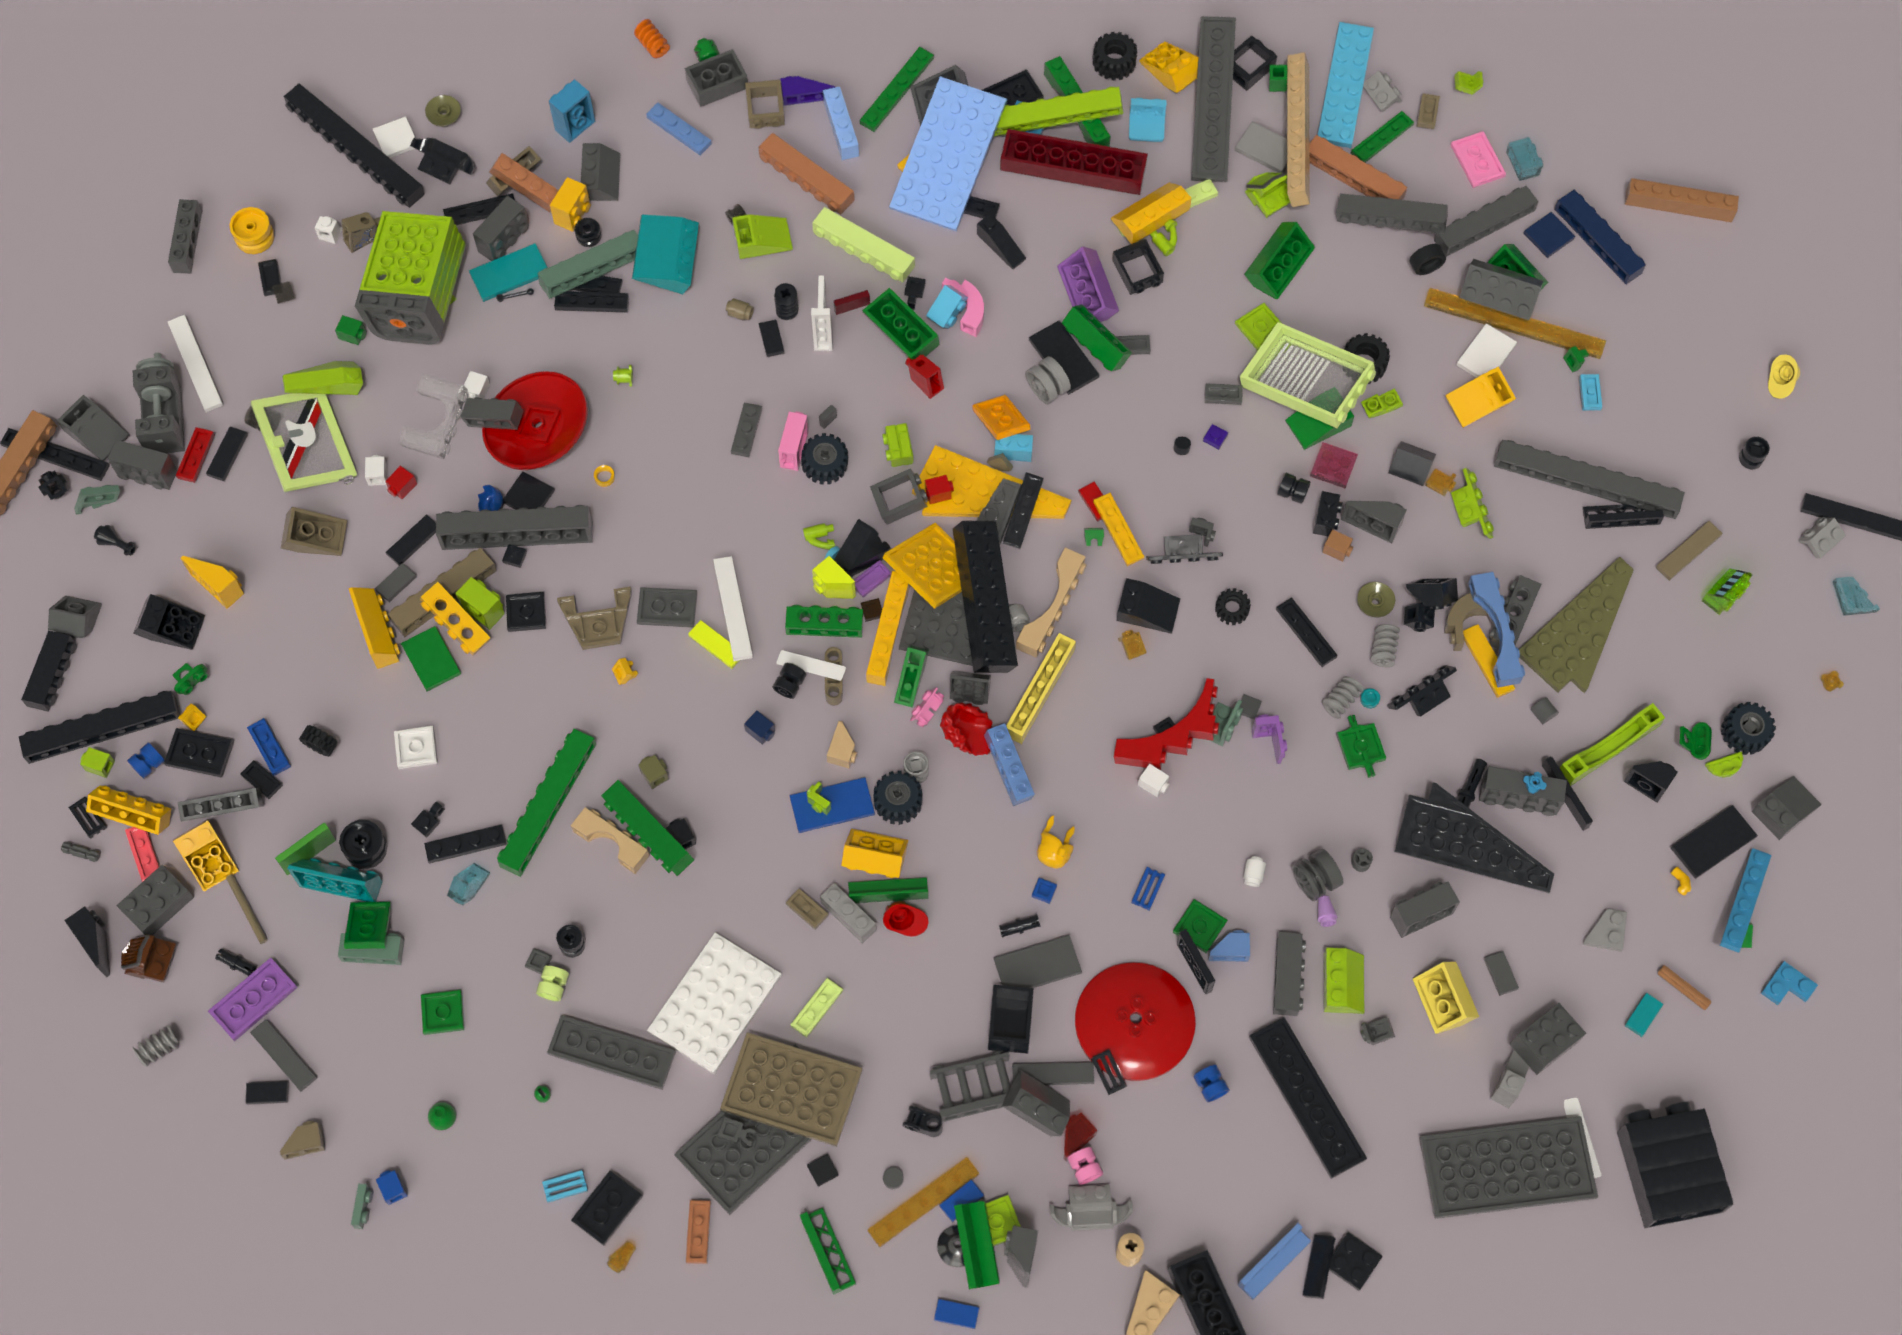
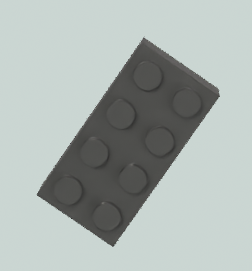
[1459,259,1543,320]
[1479,766,1567,816]

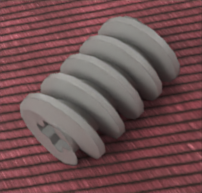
[1371,624,1400,668]
[1322,676,1364,719]
[132,1025,179,1067]

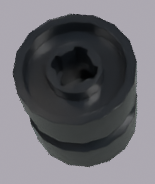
[1739,437,1770,470]
[1277,472,1311,504]
[772,663,806,699]
[556,925,585,958]

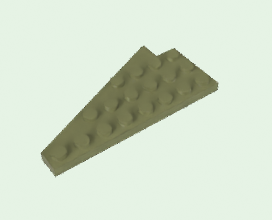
[1519,557,1634,693]

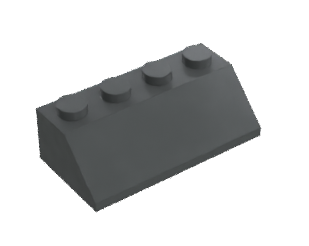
[1004,1225,1038,1288]

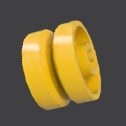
[229,207,275,254]

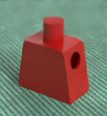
[905,355,944,399]

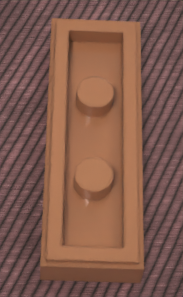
[686,1200,711,1264]

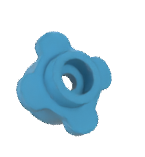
[1523,772,1547,794]

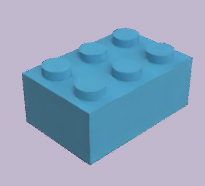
[549,79,595,143]

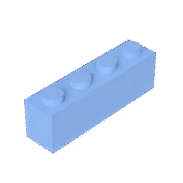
[823,86,859,160]

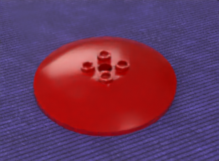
[482,371,588,470]
[1075,962,1196,1081]

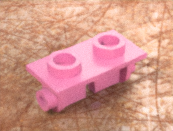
[910,687,944,727]

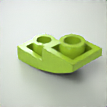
[1361,388,1403,418]

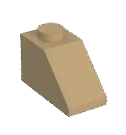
[826,721,858,769]

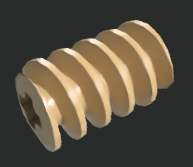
[1116,1233,1144,1267]

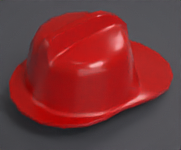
[883,901,929,937]

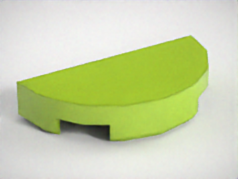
[1705,751,1743,778]

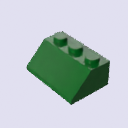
[1487,244,1549,291]

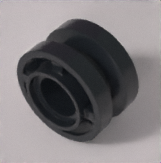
[575,218,601,247]

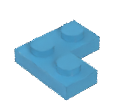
[1761,961,1818,1005]

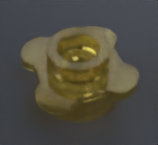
[1821,671,1844,692]

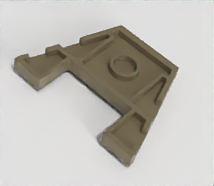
[557,587,631,650]

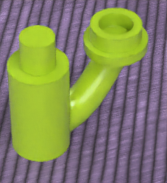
[1150,219,1177,256]
[803,523,835,550]

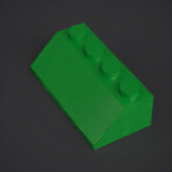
[1244,222,1315,299]
[862,288,940,360]

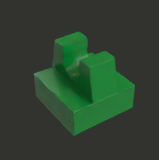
[1564,346,1589,373]
[1084,528,1104,546]

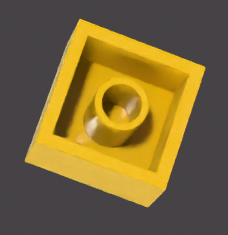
[550,177,591,232]

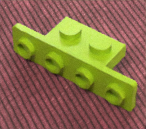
[1451,468,1494,539]

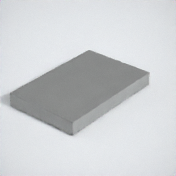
[1235,121,1287,173]

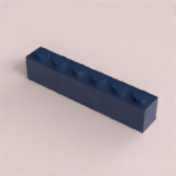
[1554,189,1646,285]

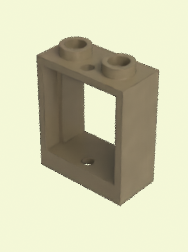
[745,80,785,129]

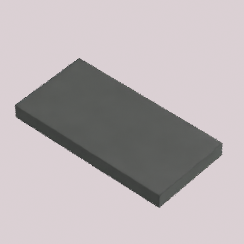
[994,935,1082,988]

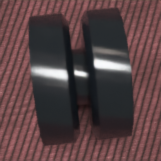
[339,820,388,869]

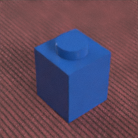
[376,1170,407,1205]

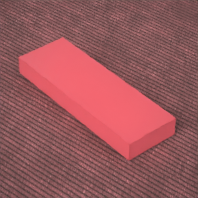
[125,827,160,882]

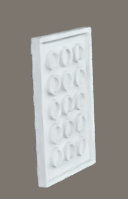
[647,932,782,1074]

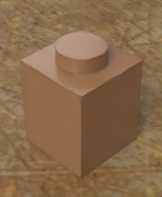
[1323,529,1354,562]

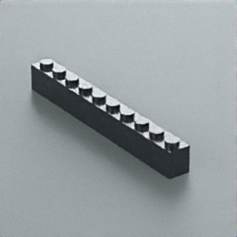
[284,83,425,208]

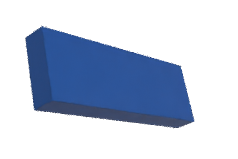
[247,718,291,776]

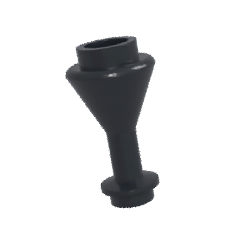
[94,525,136,556]

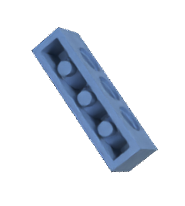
[984,723,1035,806]

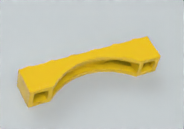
[866,571,910,686]

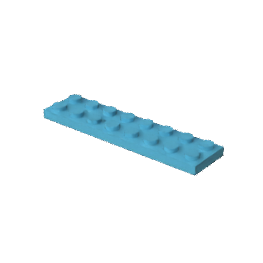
[1318,22,1374,148]

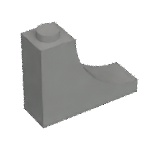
[1491,1050,1529,1108]

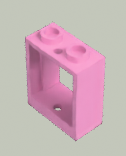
[778,412,809,471]

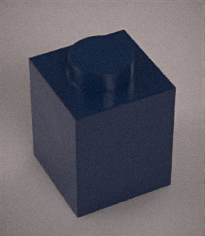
[744,710,775,745]

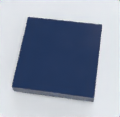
[1523,212,1575,258]

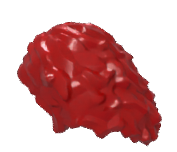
[940,702,993,756]

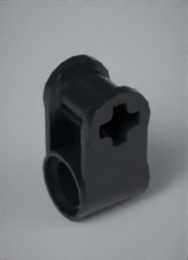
[902,1106,943,1137]

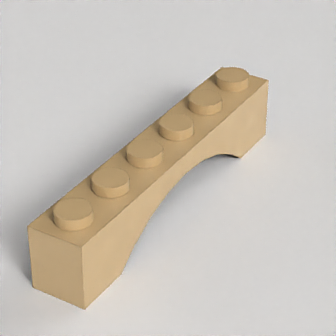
[1016,548,1087,658]

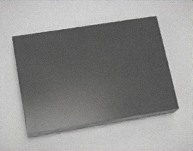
[637,587,697,628]

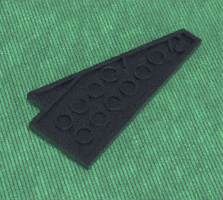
[1394,782,1554,893]

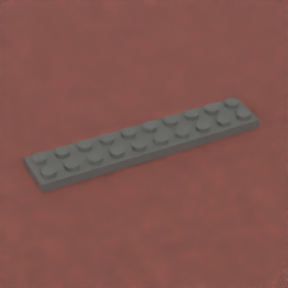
[1192,16,1236,182]

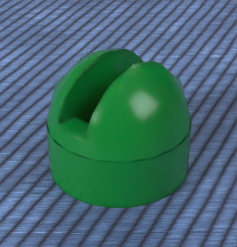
[534,1085,551,1103]

